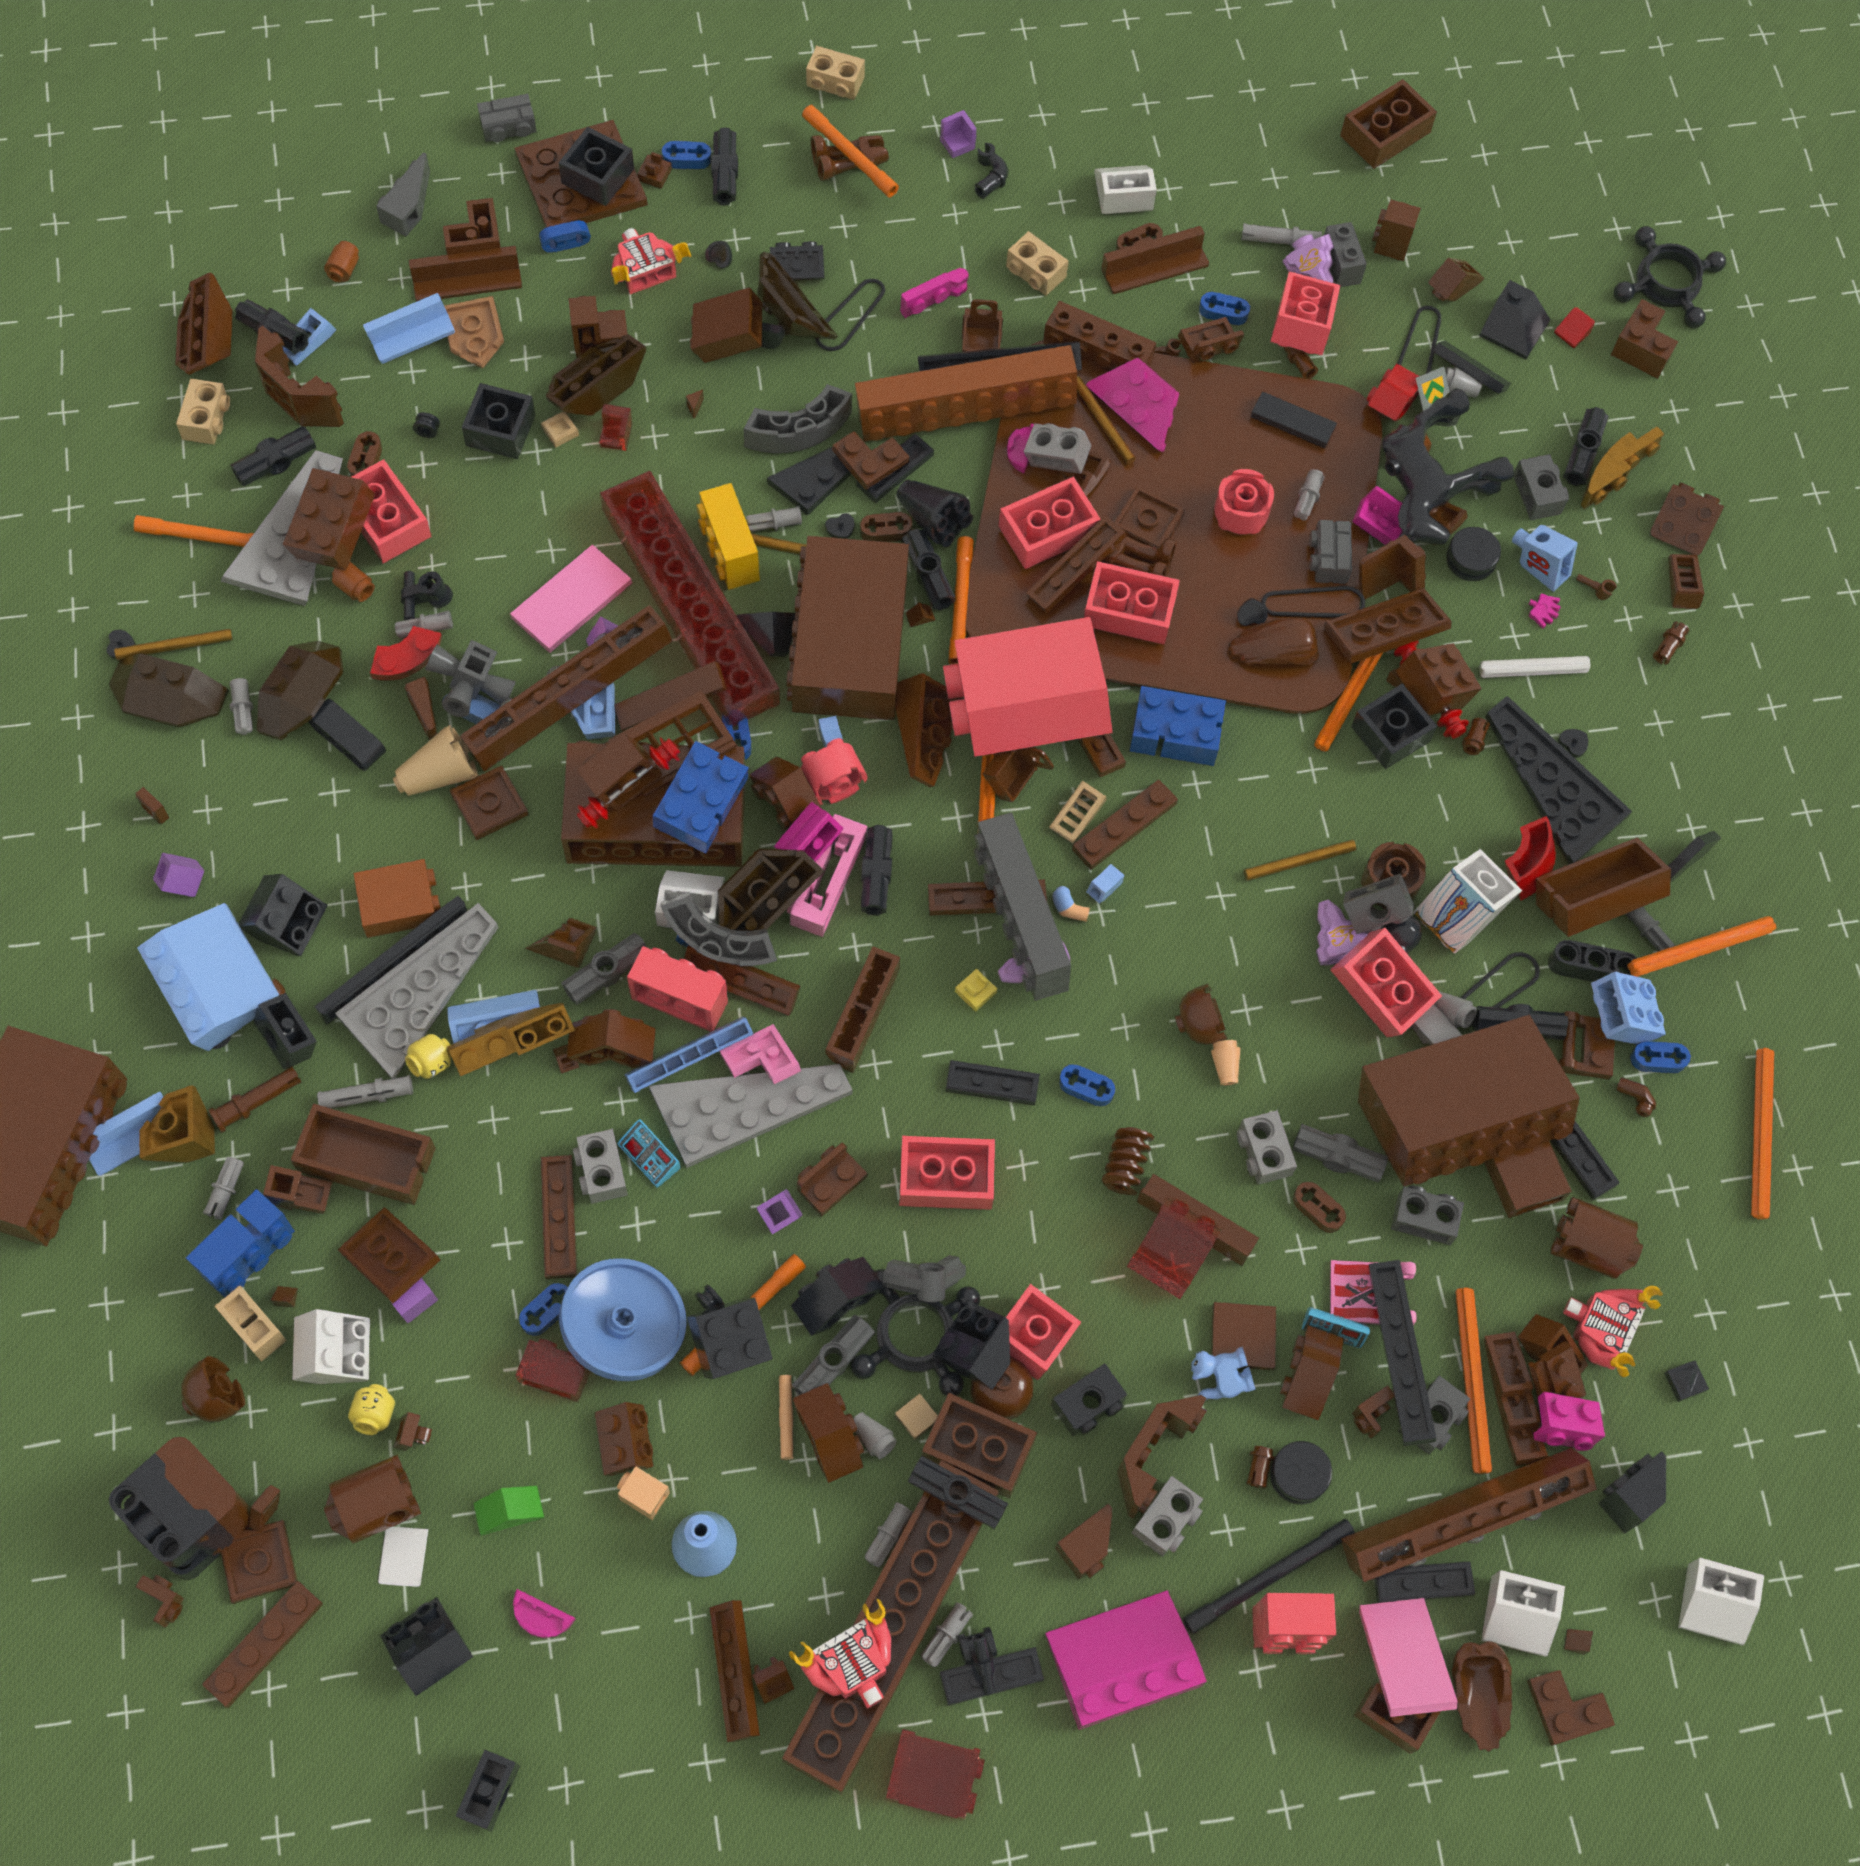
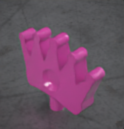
[1529,593,1561,628]

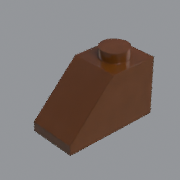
[1428,257,1485,301]
[1518,1314,1588,1374]
[1055,1503,1112,1579]

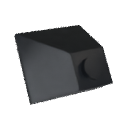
[1479,280,1551,359]

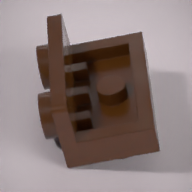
[1178,317,1244,362]
[595,1402,653,1476]

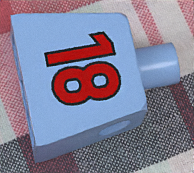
[1512,525,1578,592]

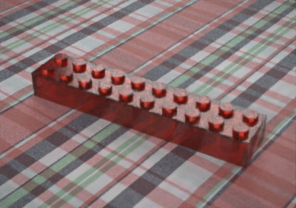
[600,471,780,726]

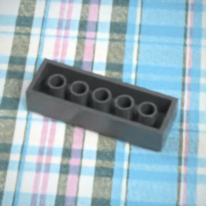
[974,812,1071,1001]

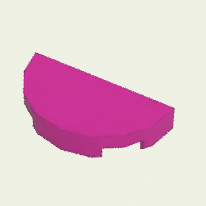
[1007,424,1034,473]
[513,1589,576,1638]

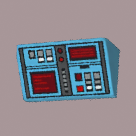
[617,1119,681,1188]
[1302,1307,1370,1348]

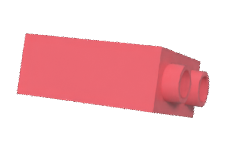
[943,617,1112,757]

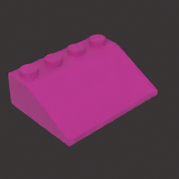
[1045,1590,1207,1730]

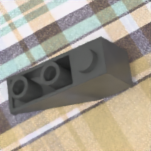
[376,152,430,237]

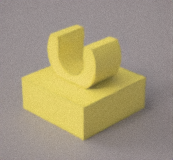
[955,969,997,1012]

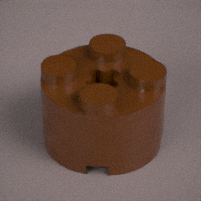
[1361,842,1426,909]

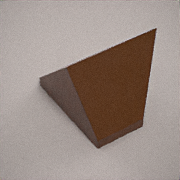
[524,918,597,968]

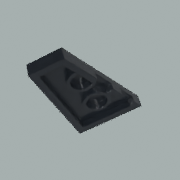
[767,447,852,515]

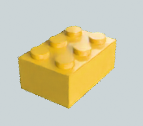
[696,483,760,590]

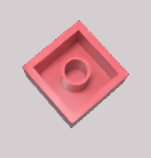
[1006,1284,1081,1380]

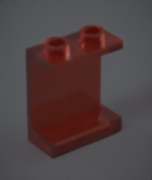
[1127,1197,1222,1299]
[885,1729,985,1820]

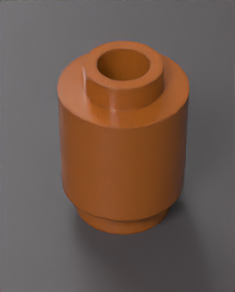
[324,241,359,282]
[332,562,375,602]

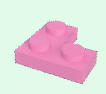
[720,1024,801,1084]

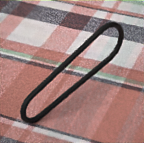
[815,278,885,351]
[1397,306,1441,374]
[1261,586,1365,618]
[1460,952,1540,1027]

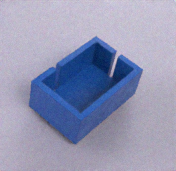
[1129,686,1226,766]
[653,741,749,854]
[186,1189,295,1298]

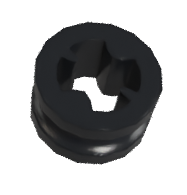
[413,412,440,438]
[695,1284,724,1310]

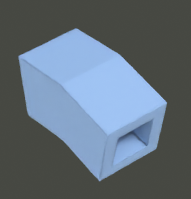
[819,716,843,748]
[1086,864,1124,904]

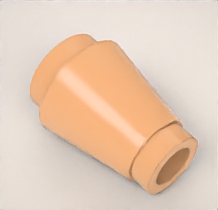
[1211,1040,1241,1085]

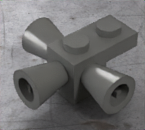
[425,640,516,717]

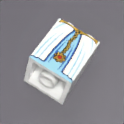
[1413,849,1522,954]

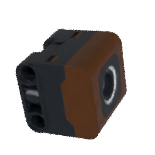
[109,1437,251,1580]

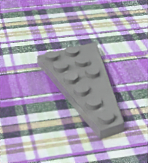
[221,450,343,606]
[335,903,498,1079]
[649,1064,853,1168]

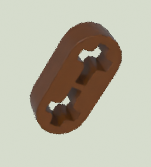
[1116,223,1163,250]
[347,431,382,477]
[860,512,912,542]
[1293,1182,1346,1233]

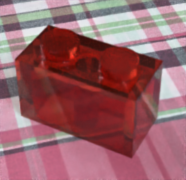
[515,1339,590,1402]

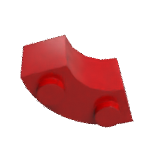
[1366,363,1419,422]
[370,626,442,681]
[1505,816,1556,901]

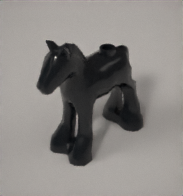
[1382,388,1514,545]

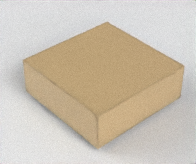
[541,412,579,448]
[895,1394,938,1440]

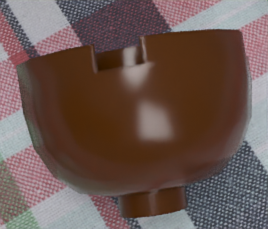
[1175,983,1228,1045]
[181,1356,245,1423]
[970,1356,1034,1420]

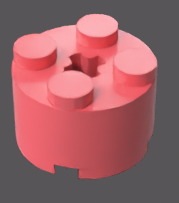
[1214,469,1274,534]
[801,738,868,805]

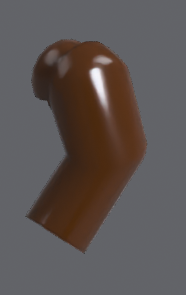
[1617,1077,1656,1117]

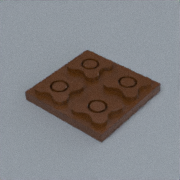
[514,120,648,228]

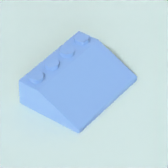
[137,903,279,1051]

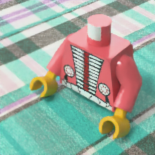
[611,228,692,294]
[1563,1286,1663,1377]
[789,1599,891,1708]

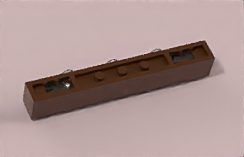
[460,605,672,772]
[1341,1448,1597,1582]

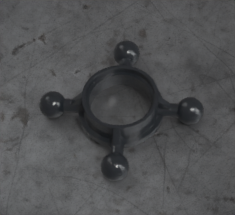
[1613,226,1726,328]
[851,1269,981,1396]

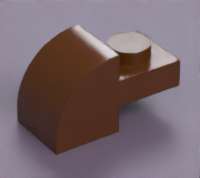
[263,1165,332,1214]

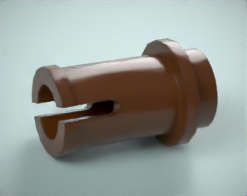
[1462,718,1490,755]
[1246,1446,1275,1489]

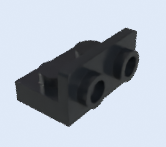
[770,241,824,281]

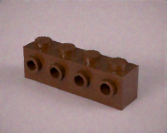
[1043,301,1156,370]

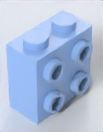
[1591,972,1666,1045]

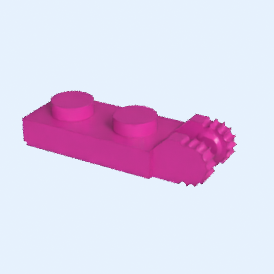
[900,268,969,318]

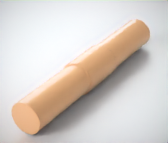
[779,1375,794,1460]

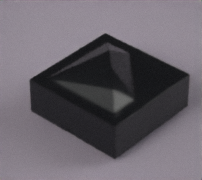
[1664,1360,1709,1402]

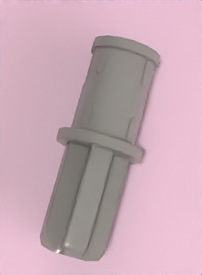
[1294,469,1325,520]
[746,506,802,532]
[395,610,453,638]
[230,678,253,735]
[203,1157,244,1220]
[865,1502,913,1567]
[921,1602,973,1667]

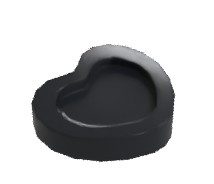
[705,241,732,268]
[825,513,855,539]
[1237,598,1268,626]
[106,629,136,659]
[1558,729,1588,758]

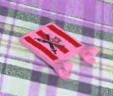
[1330,1260,1416,1326]

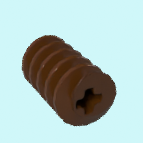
[1101,1127,1154,1195]

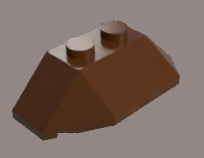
[175,272,233,375]

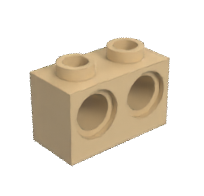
[806,46,865,100]
[1006,231,1069,296]
[176,379,230,445]
[215,1285,287,1362]

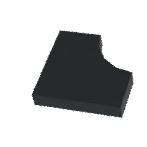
[1668,831,1721,883]

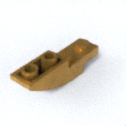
[1581,427,1664,509]
[447,1003,575,1076]

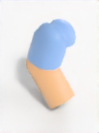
[1052,886,1090,922]

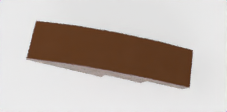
[1484,1332,1548,1466]

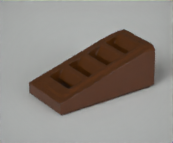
[1668,554,1704,609]
[405,677,437,741]

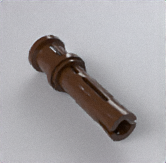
[208,1066,302,1133]

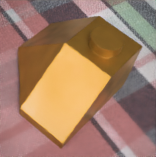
[139,1085,215,1162]

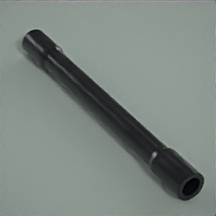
[1182,1518,1355,1635]

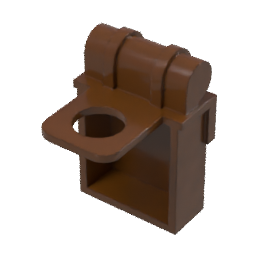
[962,299,1003,352]
[982,746,1054,803]

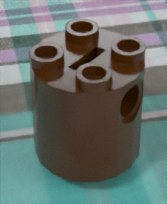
[1550,1197,1643,1280]
[324,1455,421,1544]

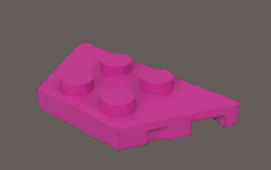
[1086,358,1179,452]

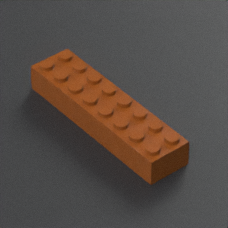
[855,345,1077,441]

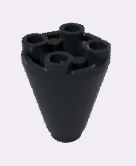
[897,480,973,548]

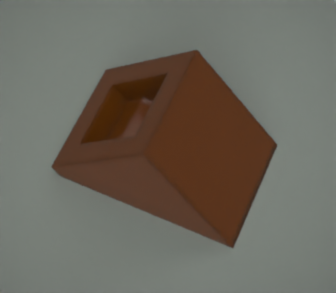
[686,389,704,418]
[906,602,935,627]
[1386,668,1404,688]
[553,1044,579,1074]
[271,1286,298,1308]
[1564,1629,1593,1655]

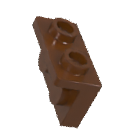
[797,1142,867,1216]

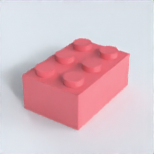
[1270,271,1340,356]
[352,459,432,563]
[998,476,1101,569]
[1084,561,1180,645]
[1331,928,1442,1037]
[627,946,728,1032]
[899,1136,995,1210]
[1252,1593,1336,1654]

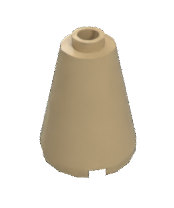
[393,725,478,796]

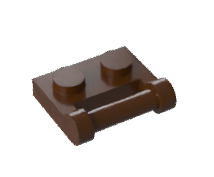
[1559,1011,1615,1080]

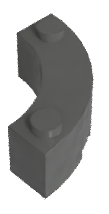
[744,384,852,453]
[661,892,777,966]

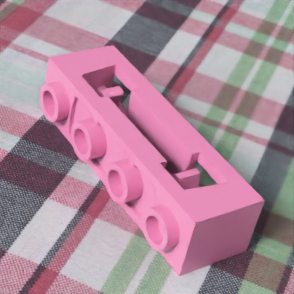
[787,814,867,937]

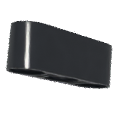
[308,698,386,771]
[1548,940,1637,982]

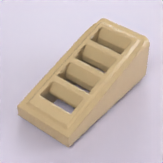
[1049,780,1106,844]

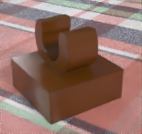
[637,152,672,189]
[393,1412,432,1451]
[752,1657,794,1704]

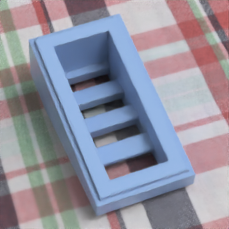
[282,308,336,366]

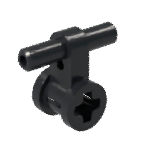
[401,571,453,621]
[958,1626,997,1695]

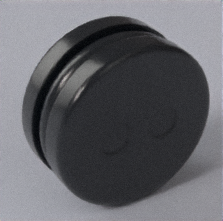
[1446,527,1501,581]
[1270,1441,1332,1505]

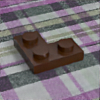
[832,431,910,490]
[1527,1670,1615,1746]

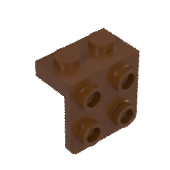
[1650,482,1724,555]
[1359,535,1426,600]

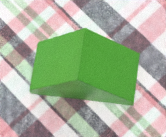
[473,1486,545,1536]

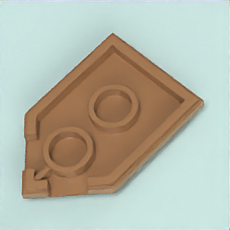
[445,296,504,369]

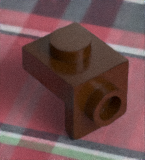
[135,1575,184,1628]

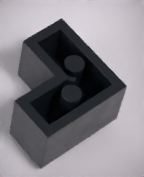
[790,1256,885,1336]

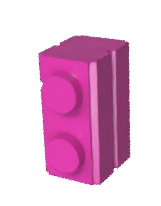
[774,802,844,861]

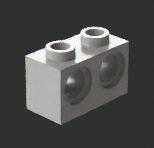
[1024,423,1092,474]
[1237,1110,1297,1185]
[573,1129,628,1204]
[1131,1476,1203,1557]

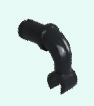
[975,142,1009,199]

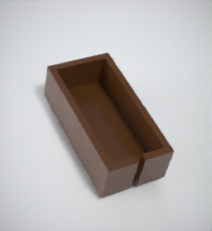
[1536,837,1671,937]
[290,1104,436,1205]

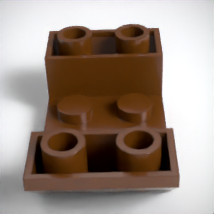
[255,326,344,427]
[1117,1395,1207,1519]

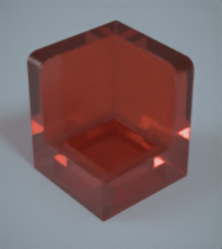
[599,404,632,451]

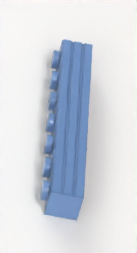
[624,1016,754,1093]

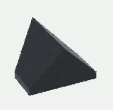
[735,612,796,657]

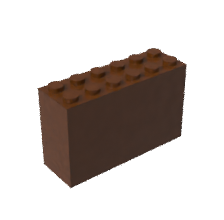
[786,536,909,720]
[561,741,745,867]
[1358,1015,1580,1187]
[0,1026,128,1247]

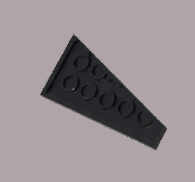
[1485,696,1632,864]

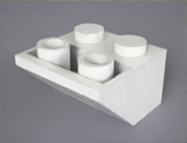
[1094,165,1157,214]
[655,870,725,928]
[293,1309,370,1384]
[1678,1558,1764,1645]
[1481,1570,1565,1657]

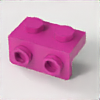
[1352,486,1402,545]
[1533,1392,1605,1451]

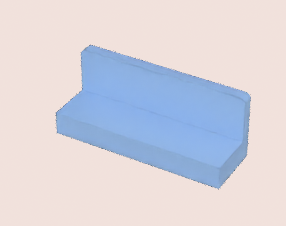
[363,293,455,364]
[448,990,540,1044]
[89,1091,164,1176]

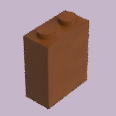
[353,859,441,938]

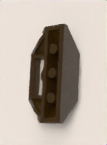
[757,251,838,340]
[546,334,647,416]
[257,640,343,740]
[109,653,229,727]
[717,848,824,931]

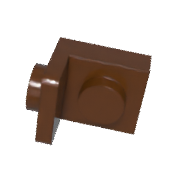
[1352,1385,1394,1439]

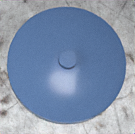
[559,1258,686,1381]

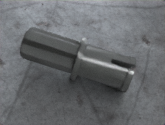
[1625,907,1675,951]

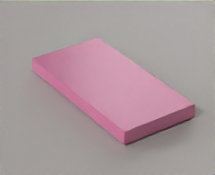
[510,544,632,653]
[1359,1598,1458,1717]

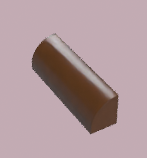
[825,946,900,1073]

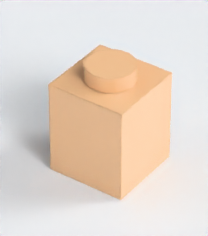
[617,1466,670,1520]

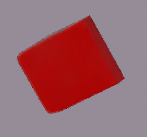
[1554,307,1595,348]

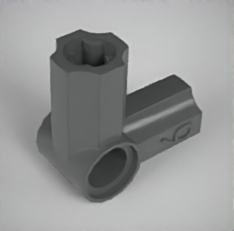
[883,1255,966,1302]

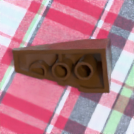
[895,673,961,788]

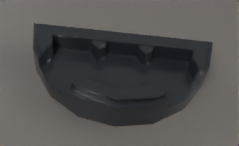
[761,323,785,349]

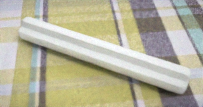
[1479,656,1591,678]

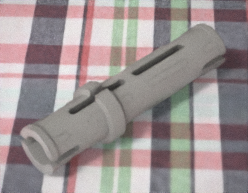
[1242,223,1322,248]
[317,1075,413,1109]

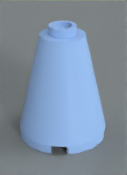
[672,1511,737,1577]

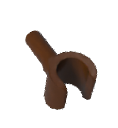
[1155,339,1181,357]
[1576,574,1617,600]

